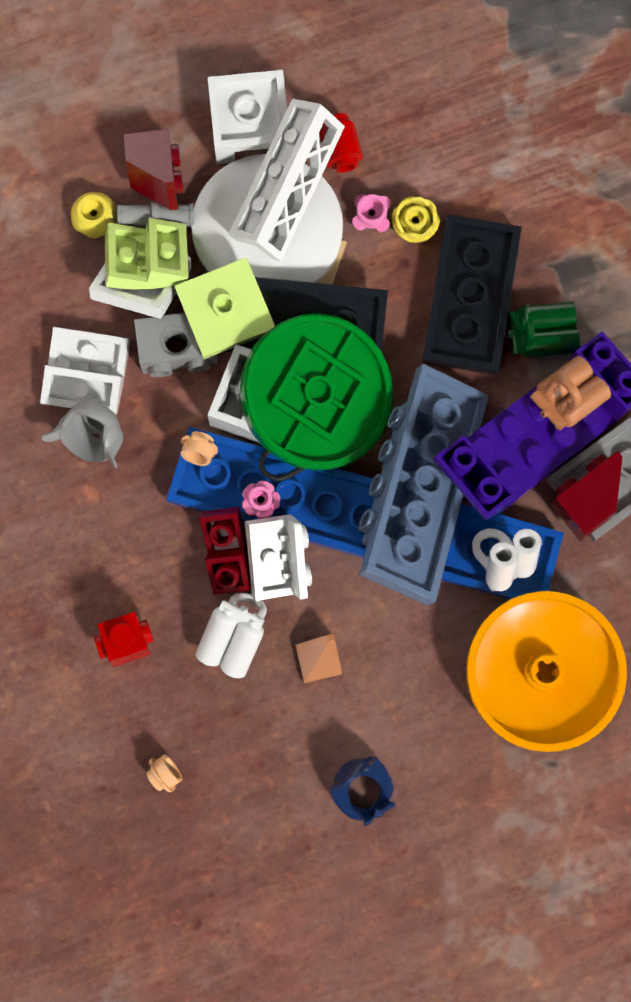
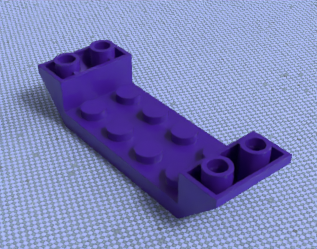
[433,331,631,520]

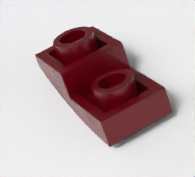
[199,507,251,595]

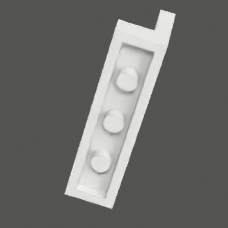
[228,99,345,262]

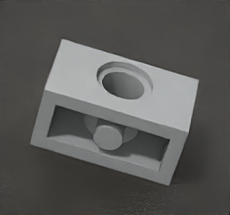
[134,313,218,377]

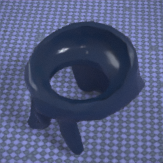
[330,756,396,826]

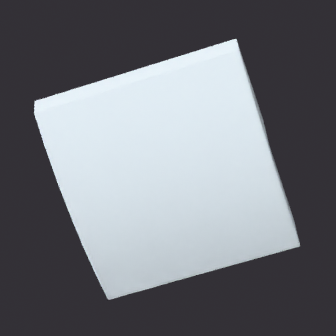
[40,327,131,415]

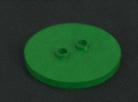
[240,314,393,471]

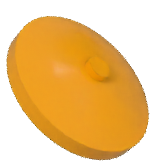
[466,591,627,752]

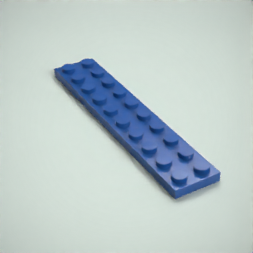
[166,427,564,600]

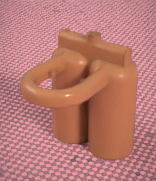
[530,356,611,431]

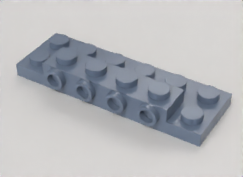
[359,364,489,606]

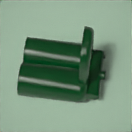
[507,301,580,358]

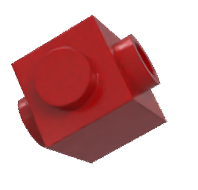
[94,611,154,667]

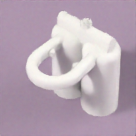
[472,529,541,592]
[195,592,267,678]

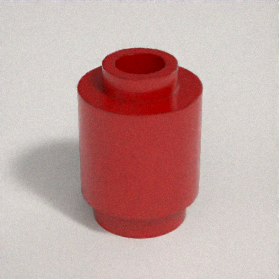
[319,113,363,173]

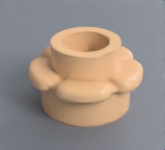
[181,431,218,466]
[146,754,183,792]

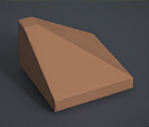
[295,633,342,683]

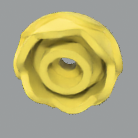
[71,192,117,238]
[392,196,440,243]

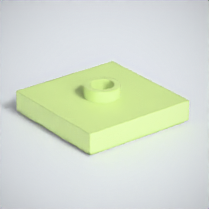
[174,257,275,359]

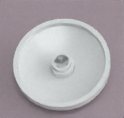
[192,154,343,283]

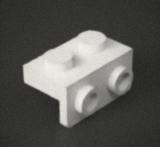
[245,514,312,601]

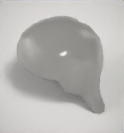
[41,401,124,468]

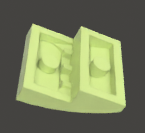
[105,218,189,289]

